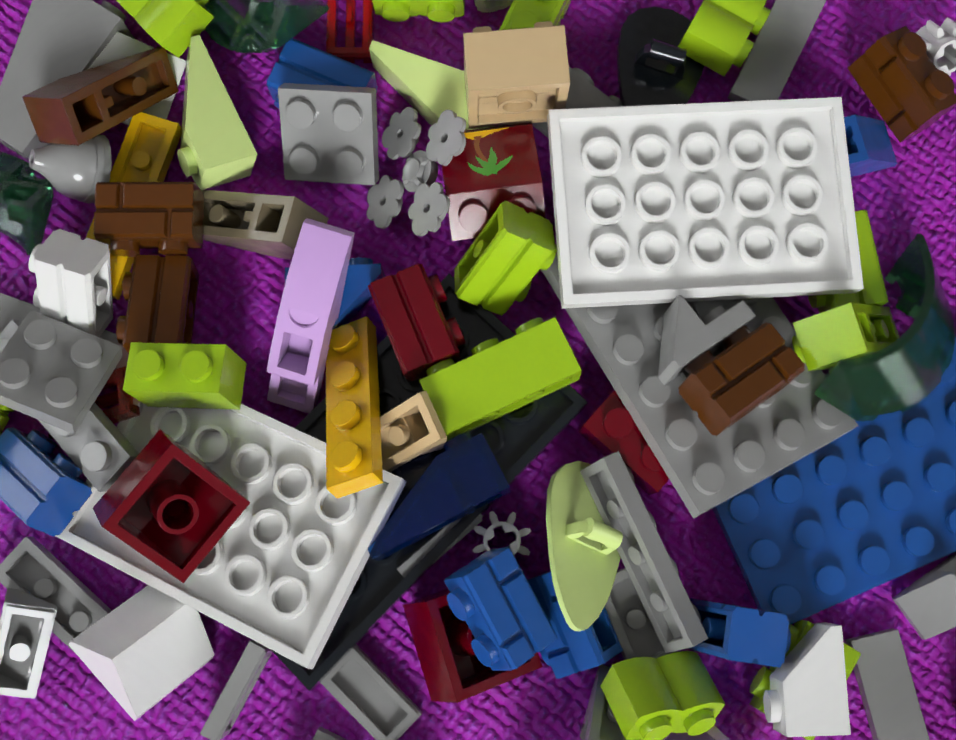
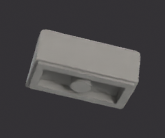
[0,588,58,699]

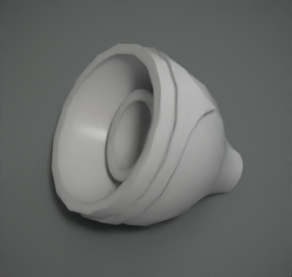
[29,134,112,203]

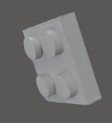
[278,83,379,185]
[0,310,123,434]

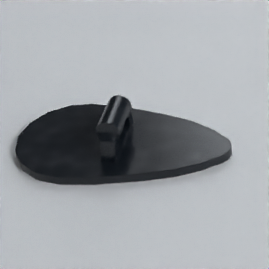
[617,6,704,106]

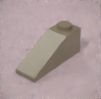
[202,190,329,260]

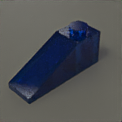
[368,432,511,561]

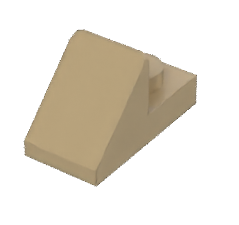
[380,391,447,472]

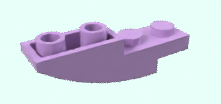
[266,218,355,413]

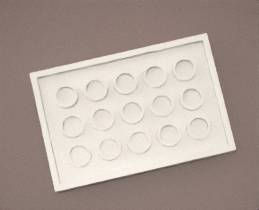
[547,97,864,309]
[56,397,406,669]

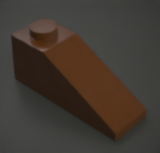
[22,47,179,146]

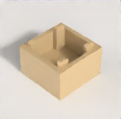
[463,21,570,128]

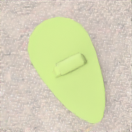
[546,461,623,632]

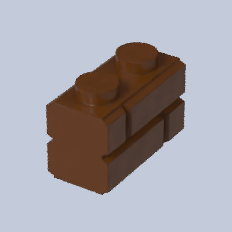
[847,26,956,143]
[93,182,204,257]
[116,255,199,354]
[678,322,805,436]

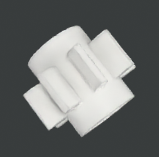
[916,17,956,76]
[472,511,531,555]

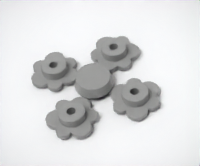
[367,107,466,236]

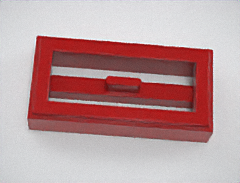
[326,0,374,63]

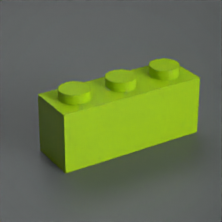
[419,317,582,441]

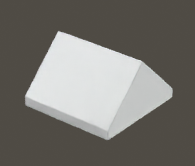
[69,585,215,721]

